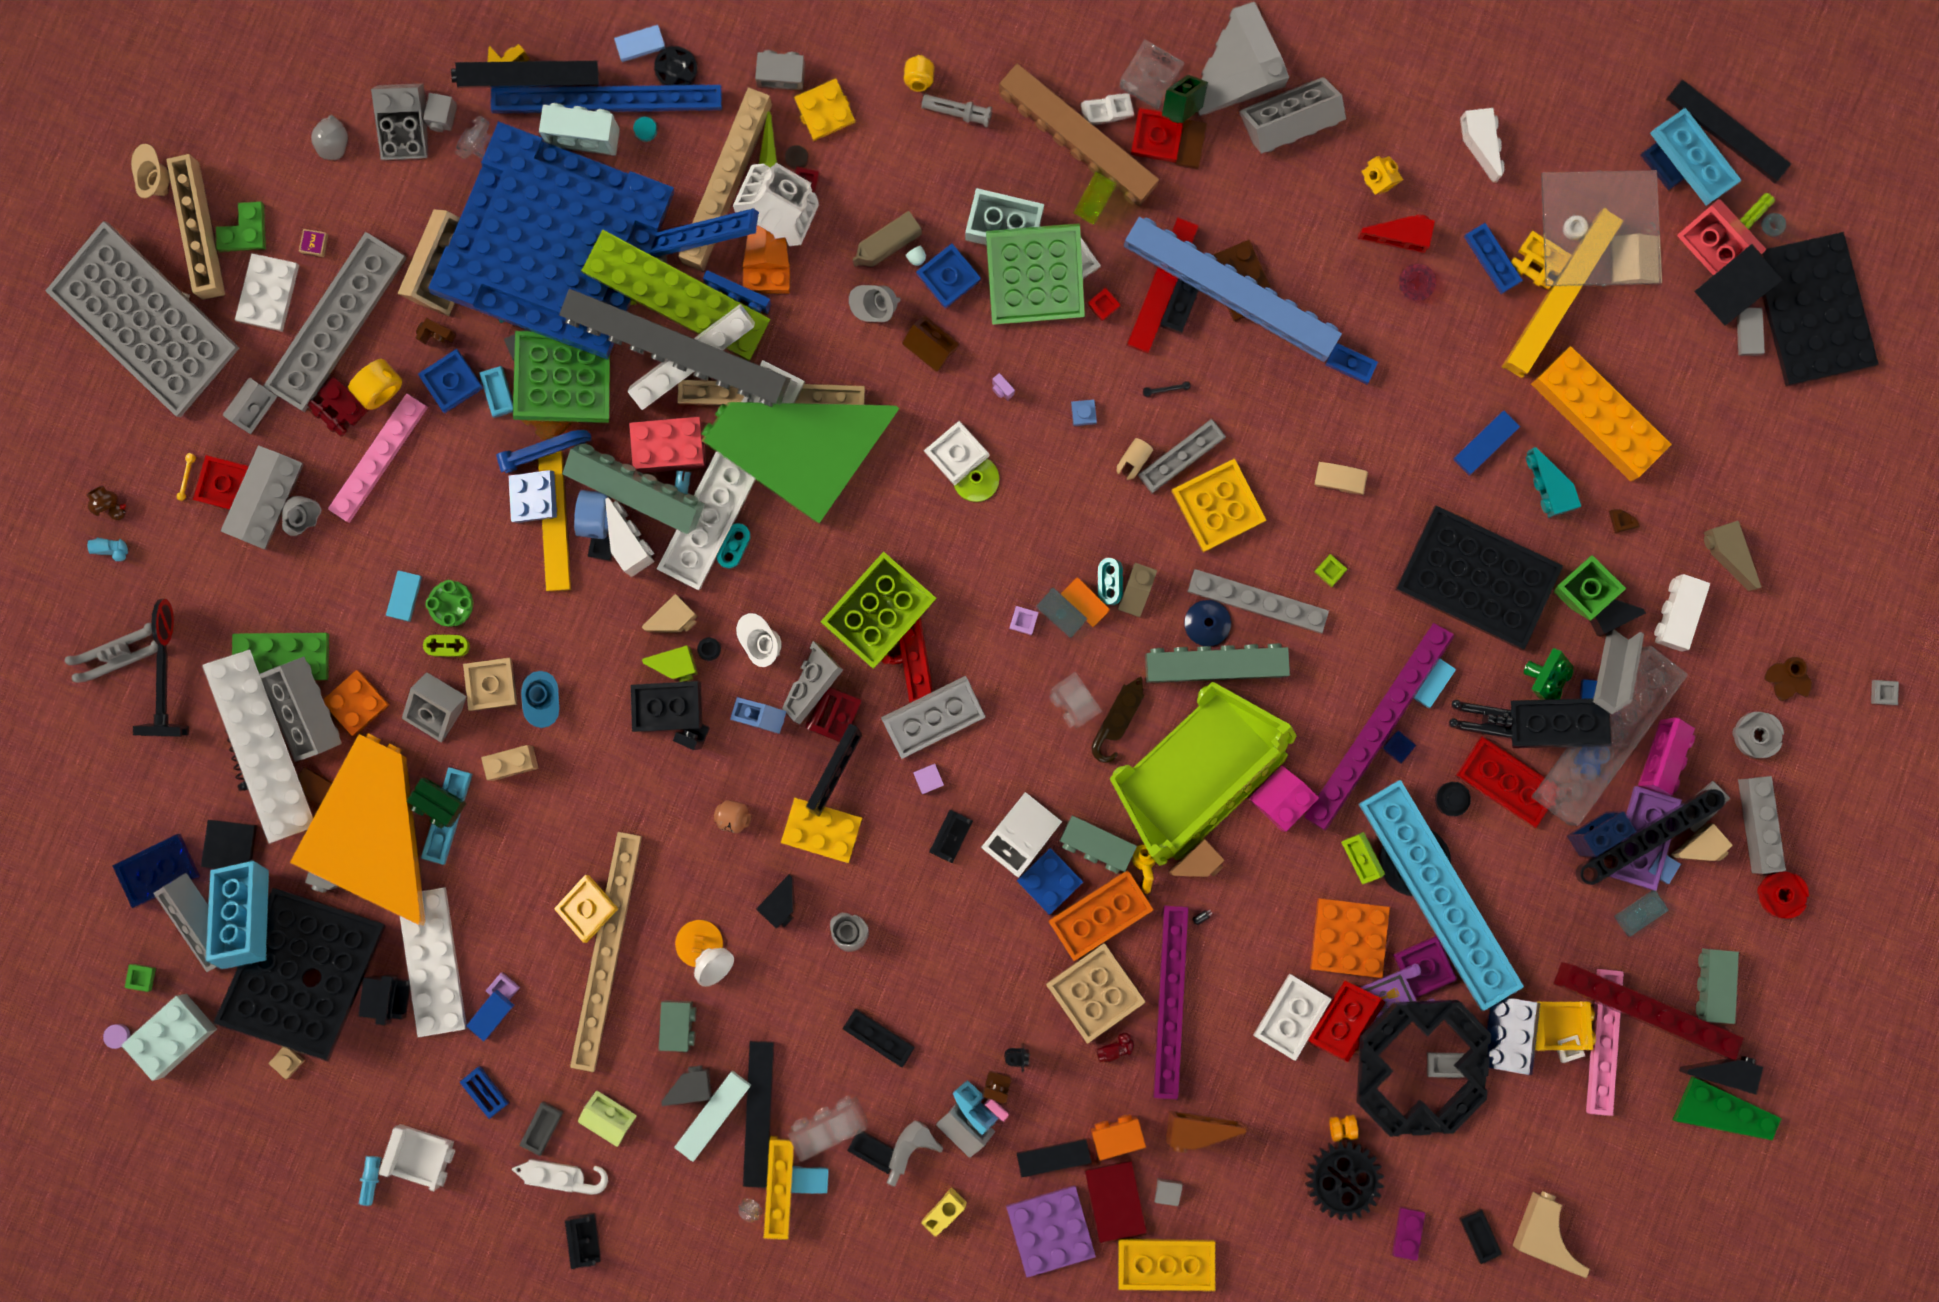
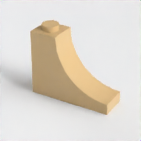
[1513,1191,1590,1278]

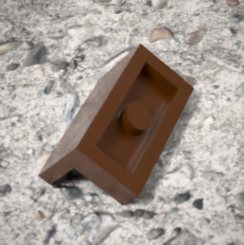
[902,316,960,372]

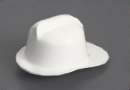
[736,613,782,667]

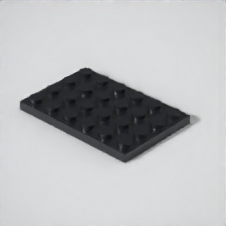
[1762,232,1879,387]
[1395,505,1563,650]

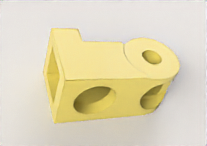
[921,1187,967,1236]

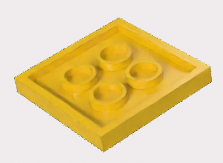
[1171,458,1266,552]

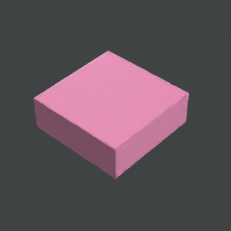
[983,1099,1009,1122]

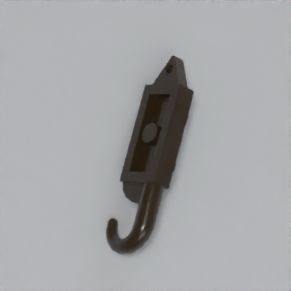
[1091,677,1145,763]

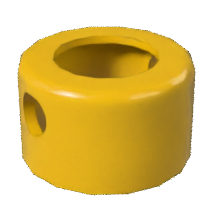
[348,359,402,410]

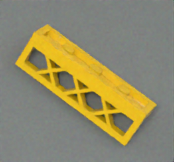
[764,1136,794,1239]

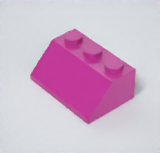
[1638,718,1695,795]

